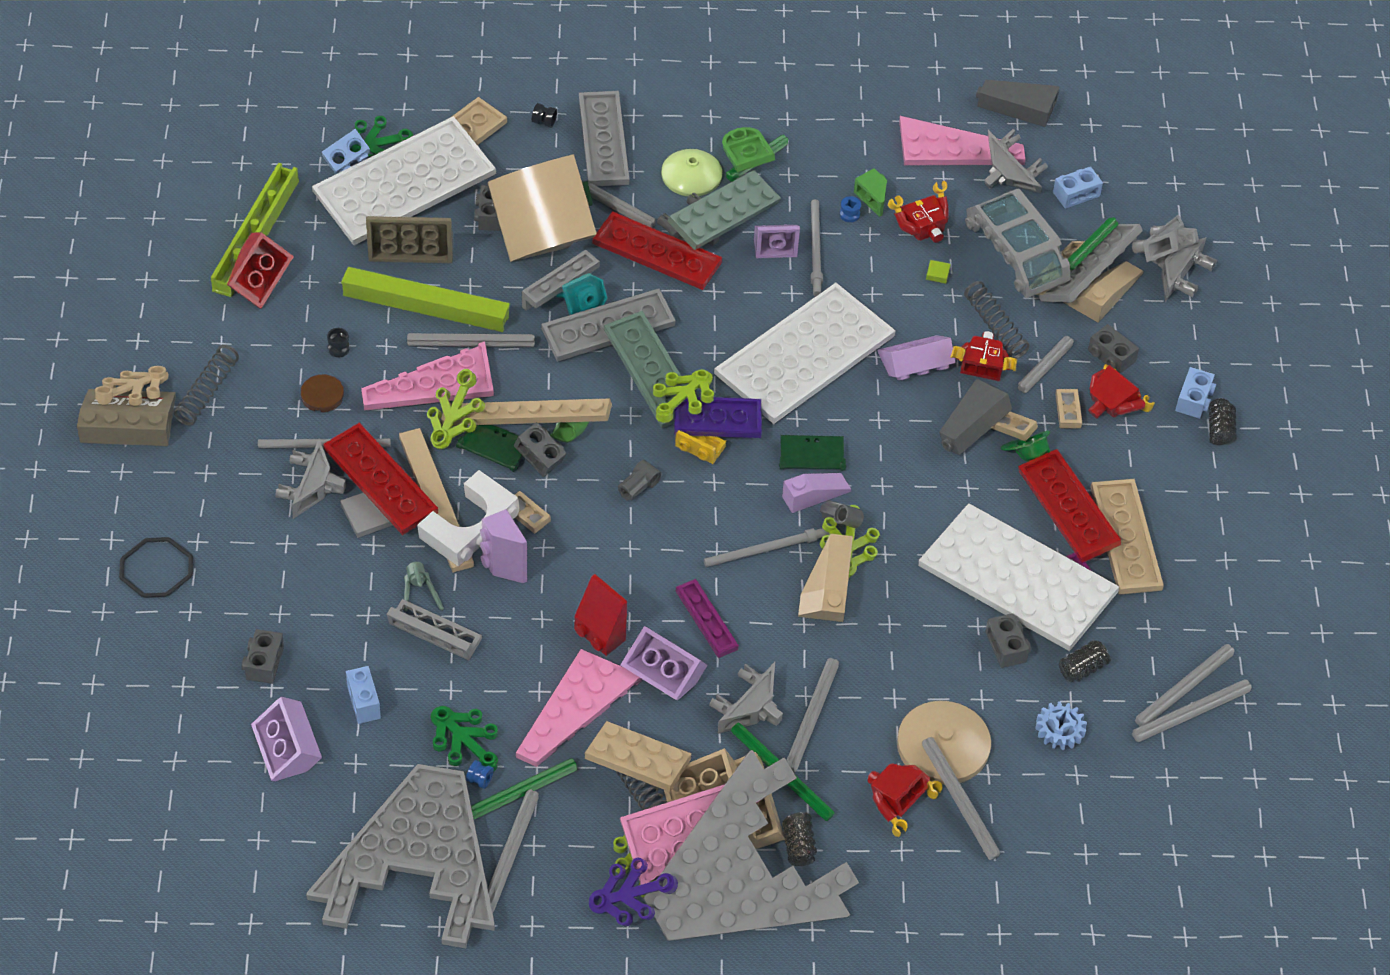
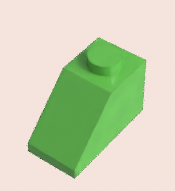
[854,168,887,217]

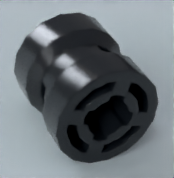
[531,103,557,128]
[327,328,350,358]

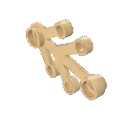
[95,366,168,406]

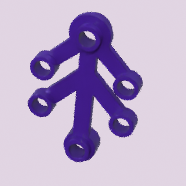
[589,857,678,927]

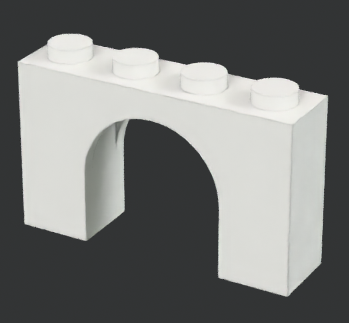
[417,470,519,567]

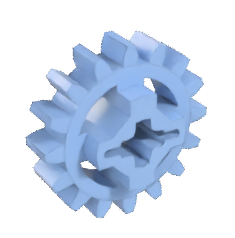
[1035,702,1087,750]

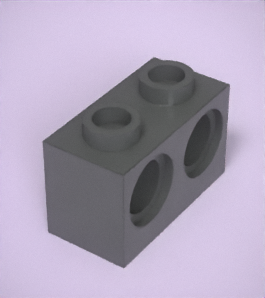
[474,185,501,231]
[1088,324,1139,374]
[514,422,567,477]
[985,613,1031,668]
[242,629,284,684]

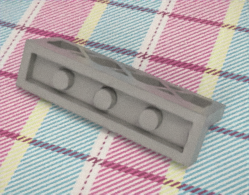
[522,250,600,311]
[387,599,482,660]

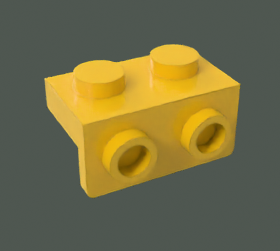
[675,430,726,464]

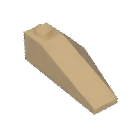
[1063,261,1143,322]
[798,534,853,622]

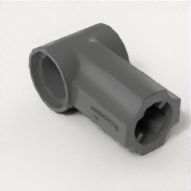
[618,460,662,501]
[820,500,864,528]

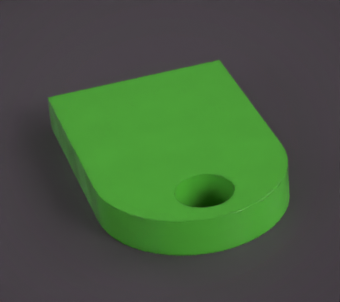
[722,127,775,172]

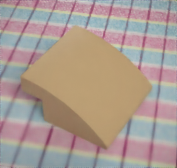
[488,154,596,262]
[664,748,785,849]

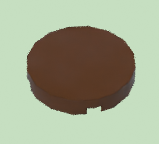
[301,374,344,412]

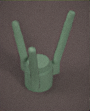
[403,562,444,612]

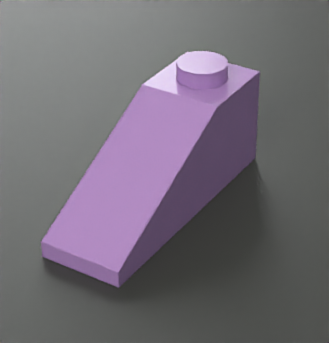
[782,473,851,513]

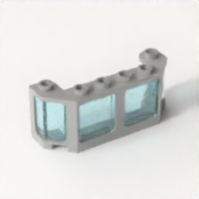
[965,188,1071,298]

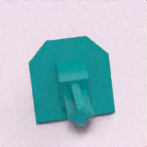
[556,273,607,315]

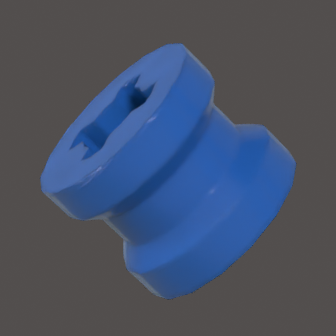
[840,196,861,222]
[466,760,494,789]

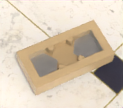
[1055,389,1082,428]
[991,412,1038,441]
[515,491,551,534]

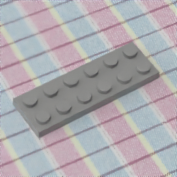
[579,91,629,186]
[1038,224,1143,303]
[541,289,675,362]

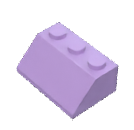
[878,335,956,380]
[480,509,527,583]
[621,626,707,701]
[251,697,322,781]

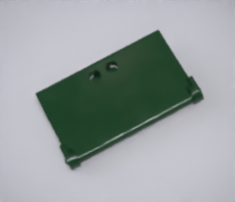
[456,424,523,472]
[779,435,846,471]

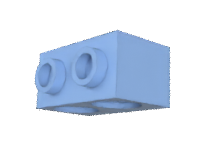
[322,129,370,174]
[1053,166,1103,209]
[1175,367,1216,419]
[346,666,381,724]

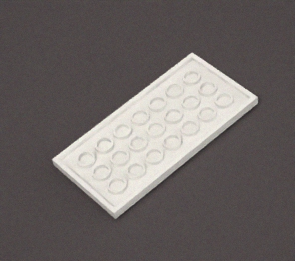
[312,116,496,245]
[714,283,895,424]
[918,503,1119,651]

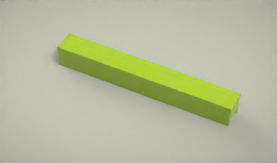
[211,162,299,297]
[341,267,510,332]

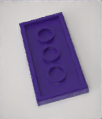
[674,397,762,438]

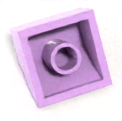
[754,225,800,258]

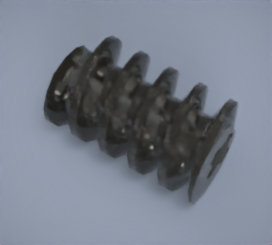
[1209,398,1237,446]
[1059,640,1111,683]
[782,812,817,866]

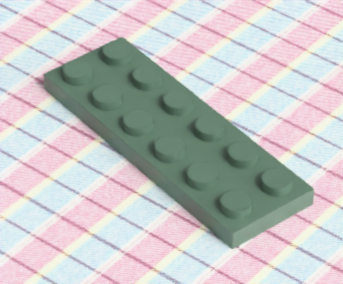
[667,170,781,250]
[604,311,686,428]

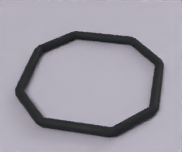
[119,537,193,598]

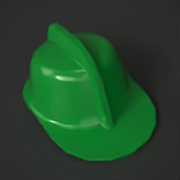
[1000,430,1051,462]

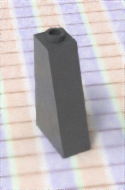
[976,80,1060,127]
[939,379,1012,455]

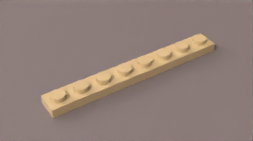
[441,399,612,426]

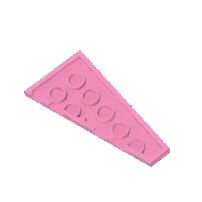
[899,116,1025,165]
[361,341,494,411]
[516,649,642,767]
[620,785,765,885]

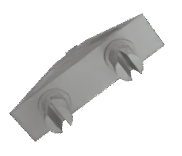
[985,129,1048,193]
[1132,215,1199,262]
[1152,237,1217,302]
[276,439,346,519]
[710,662,783,734]

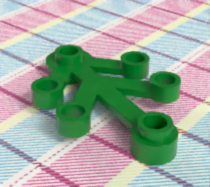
[339,116,413,159]
[431,706,498,771]

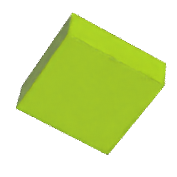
[926,260,951,284]

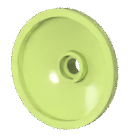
[661,149,722,197]

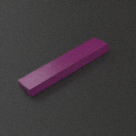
[676,579,739,658]

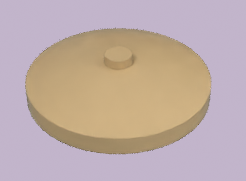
[897,701,991,785]

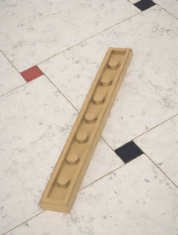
[399,428,474,573]

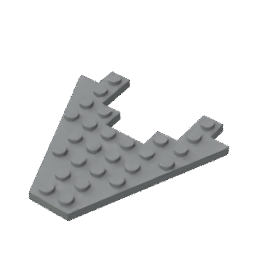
[643,750,859,941]
[307,764,495,948]

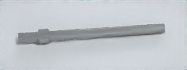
[811,199,823,296]
[258,436,391,448]
[704,528,830,567]

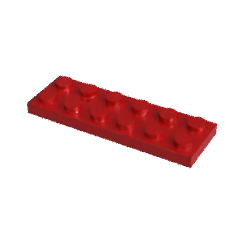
[592,211,722,290]
[323,422,439,535]
[1018,449,1121,563]

